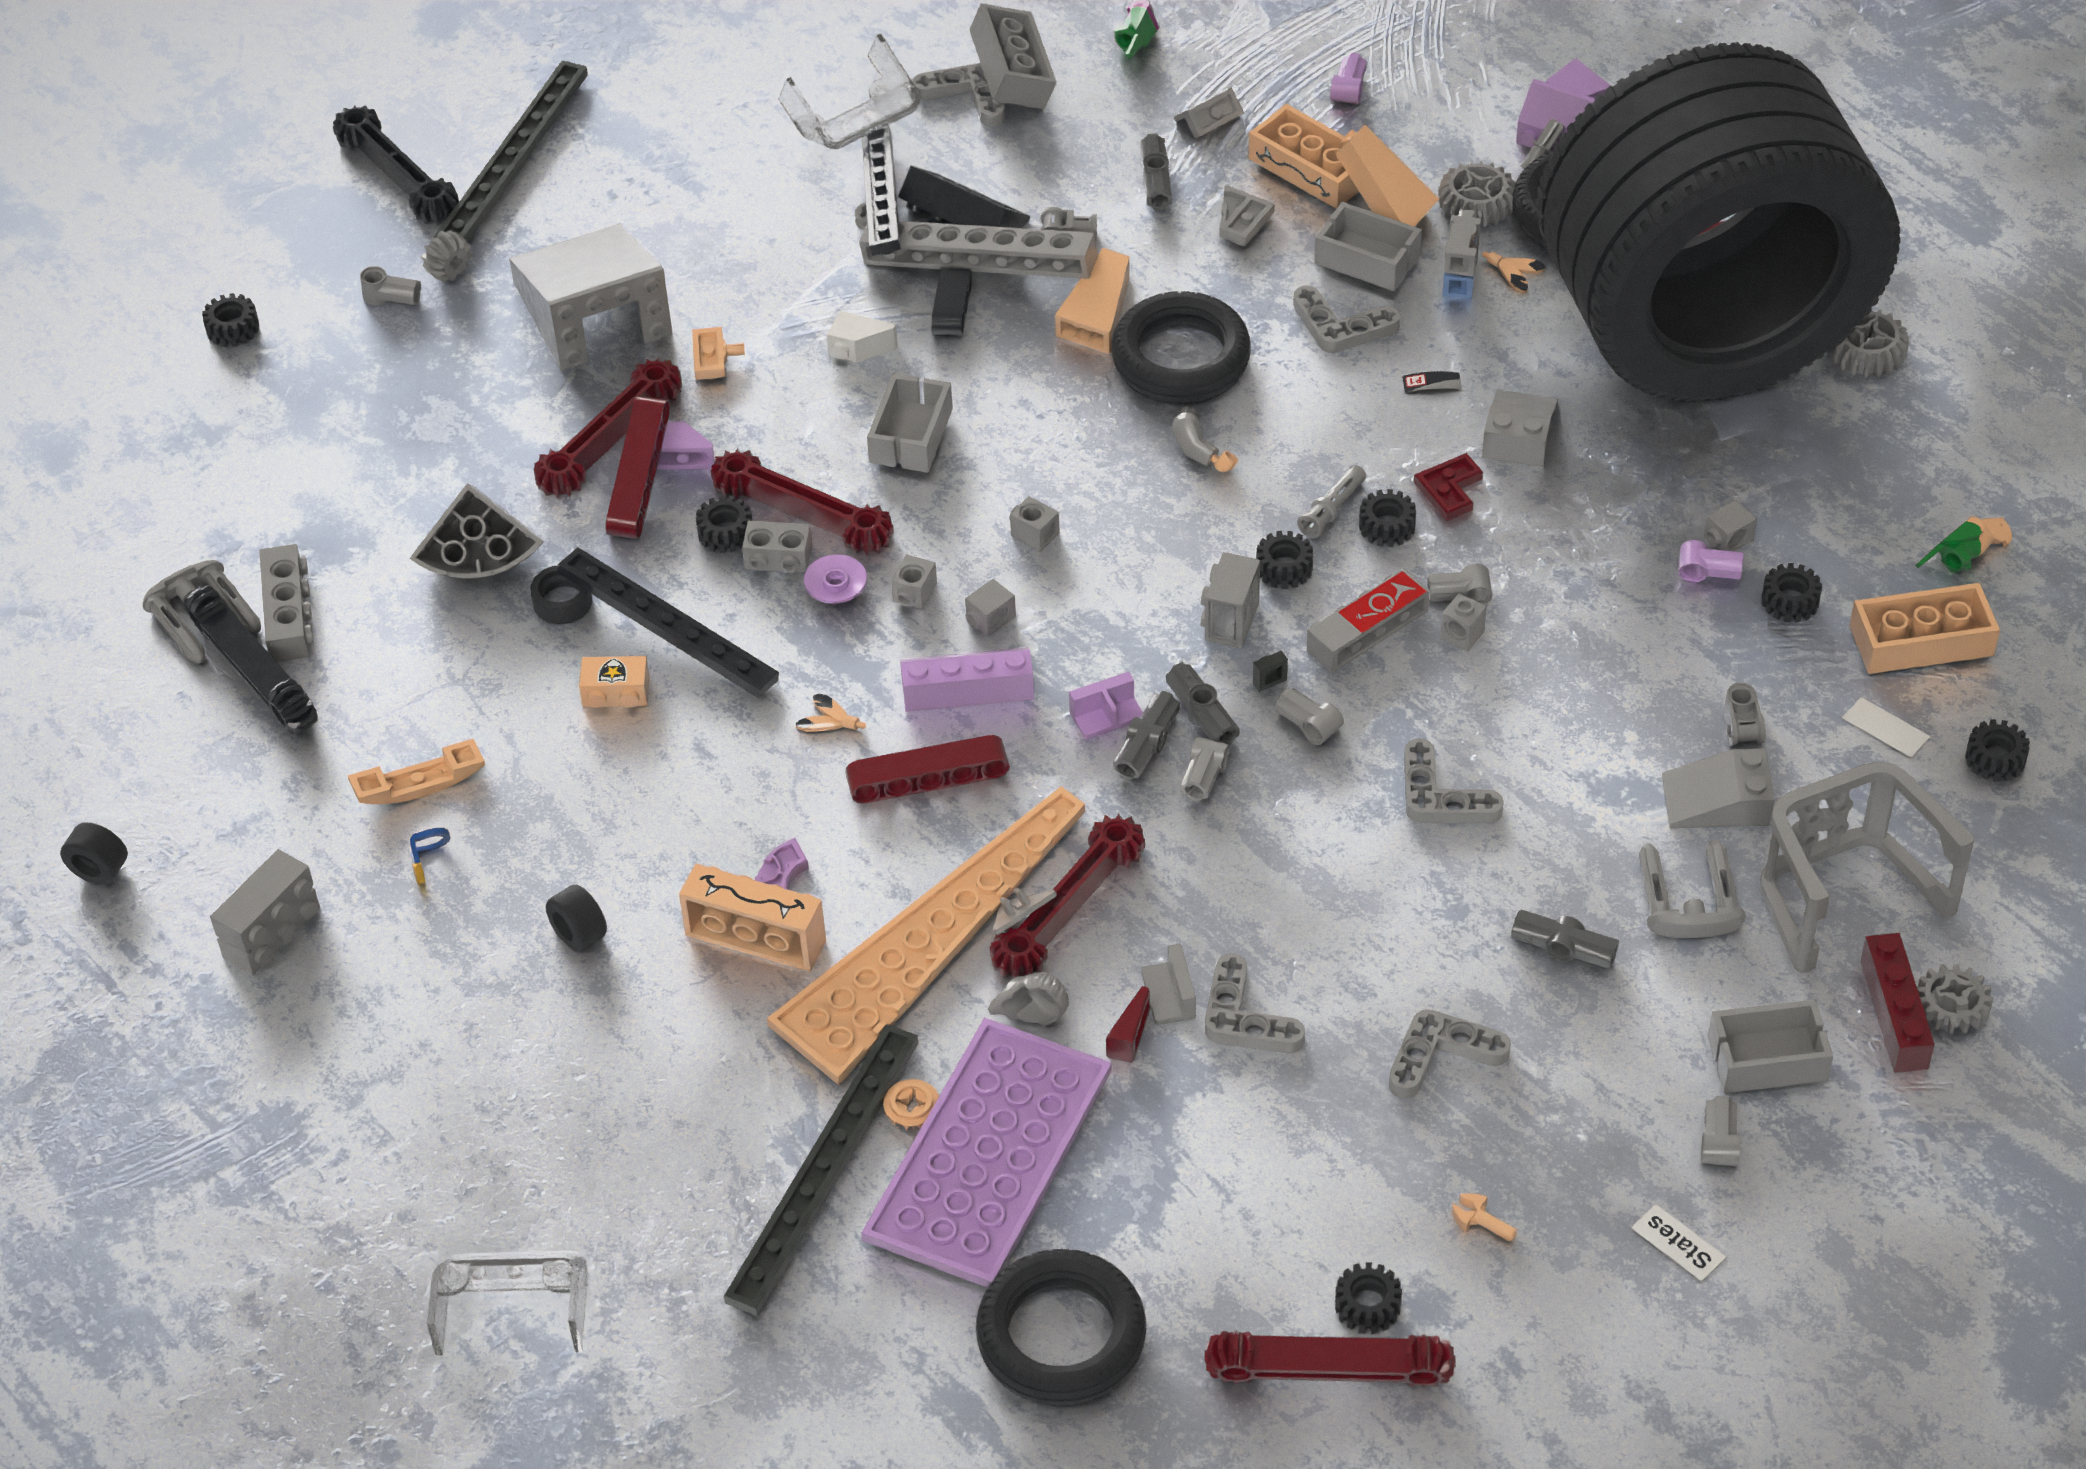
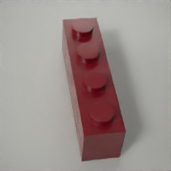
[1860,933,1935,1073]

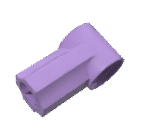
[1330,53,1367,104]
[1679,540,1743,583]

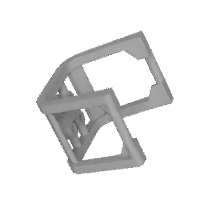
[1759,762,1975,973]

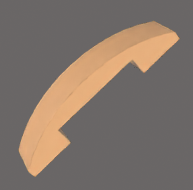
[348,739,485,804]

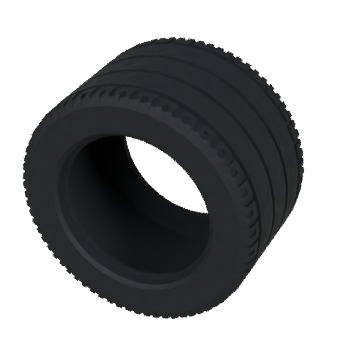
[1536,42,1901,402]

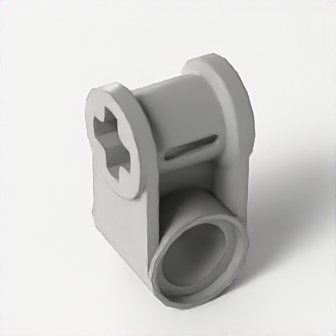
[1723,682,1766,746]

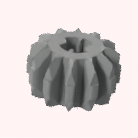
[421,230,472,282]

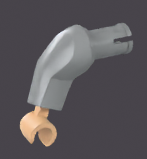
[1172,407,1238,472]

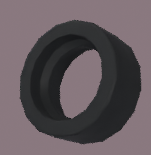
[530,565,592,625]

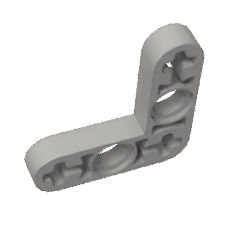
[912,63,1005,126]
[1293,285,1400,353]
[1404,738,1504,823]
[1205,953,1305,1053]
[1389,1010,1511,1099]

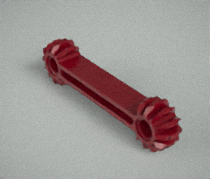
[533,357,682,499]
[710,448,894,556]
[989,813,1145,979]
[1204,1330,1456,1388]

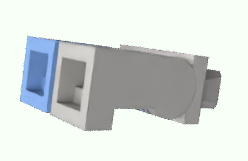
[1442,210,1481,299]

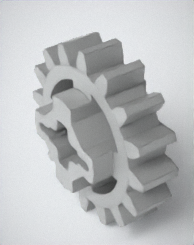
[1917,964,1994,1034]

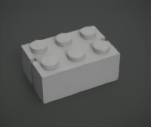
[1315,202,1422,291]
[867,373,953,473]
[210,849,320,975]
[1708,999,1833,1093]

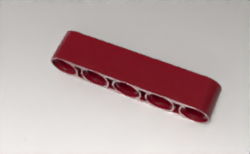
[605,396,670,539]
[845,735,1010,804]

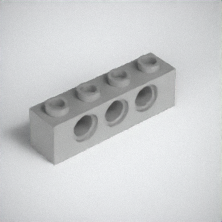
[259,544,314,662]

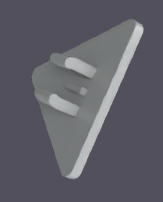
[993,888,1057,935]

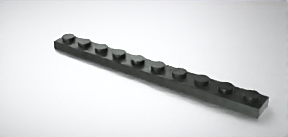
[434,60,588,242]
[724,1024,919,1316]

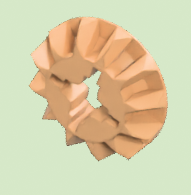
[883,1079,939,1130]

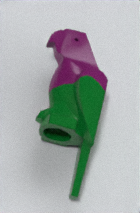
[1114,0,1160,59]

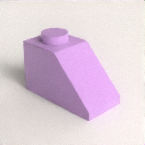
[657,422,715,470]

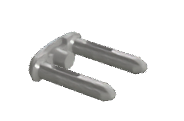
[142,560,261,663]
[1639,840,1746,938]

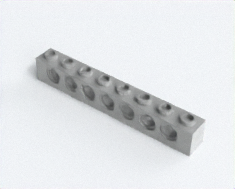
[859,221,1098,279]

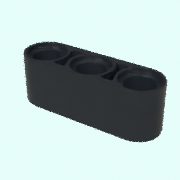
[931,267,972,336]

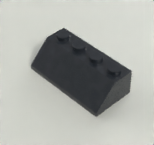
[897,165,1030,228]

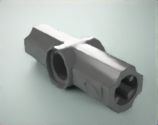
[1140,133,1172,210]
[1166,662,1240,745]
[1113,691,1180,781]
[1511,909,1619,969]

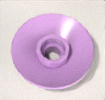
[804,554,867,604]

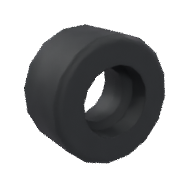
[60,822,128,885]
[545,884,607,951]

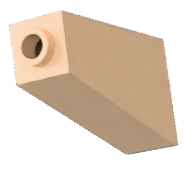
[1336,125,1439,227]
[1055,248,1130,354]

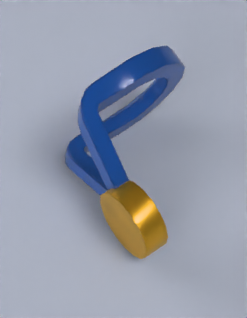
[410,828,451,885]

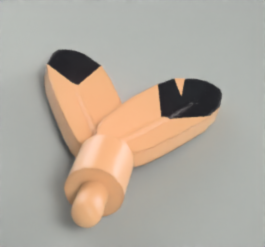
[1482,251,1546,293]
[795,694,866,732]

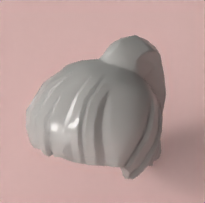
[988,972,1069,1026]

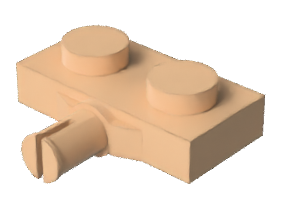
[692,327,745,380]

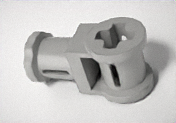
[1040,206,1097,240]

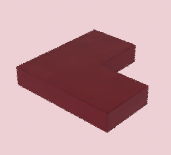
[1413,453,1483,521]

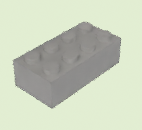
[969,3,1057,109]

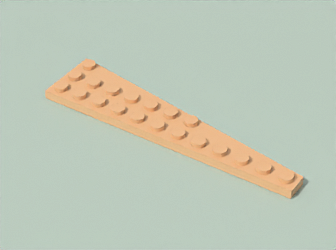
[767,786,1085,1085]

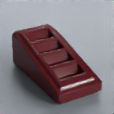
[1106,986,1151,1063]

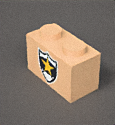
[579,656,650,708]

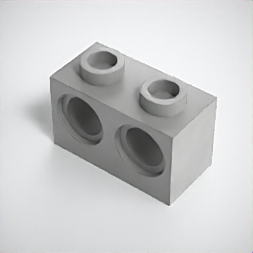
[742,520,812,573]

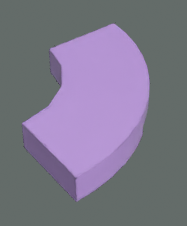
[755,838,809,890]

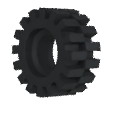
[202,293,260,347]
[1359,489,1416,547]
[696,495,752,553]
[1256,531,1313,589]
[1761,563,1822,623]
[1965,719,2030,782]
[1335,1262,1402,1334]

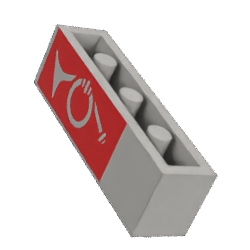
[1307,569,1430,673]

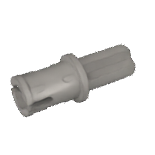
[1520,119,1565,169]

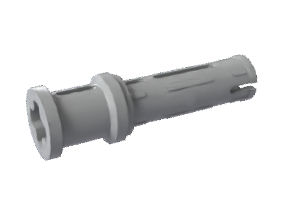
[1297,465,1367,539]

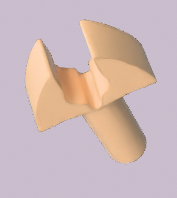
[1452,1193,1517,1241]

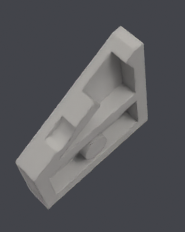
[1220,185,1275,247]

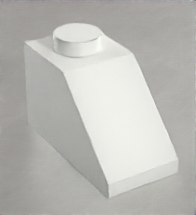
[827,311,898,362]

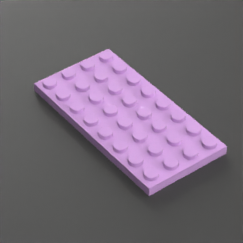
[861,1017,1112,1288]

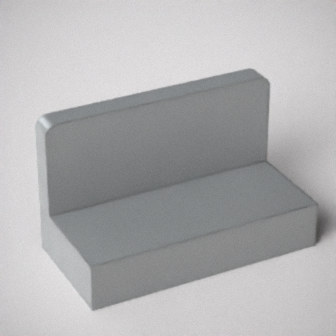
[1173,87,1244,138]
[1141,943,1196,1025]

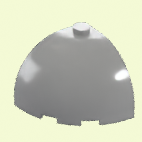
[409,483,544,579]

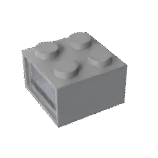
[1200,552,1260,649]

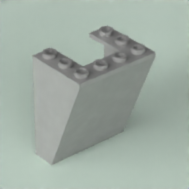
[509,223,673,371]

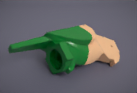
[1916,516,2012,573]

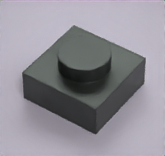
[1253,651,1288,692]

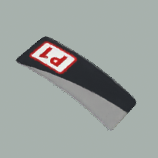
[1402,371,1462,393]

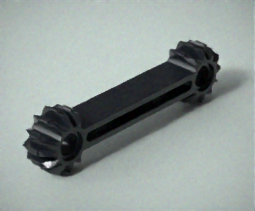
[332,104,459,224]
[184,585,318,735]

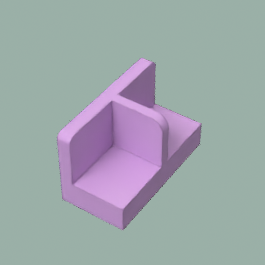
[1069,672,1143,739]

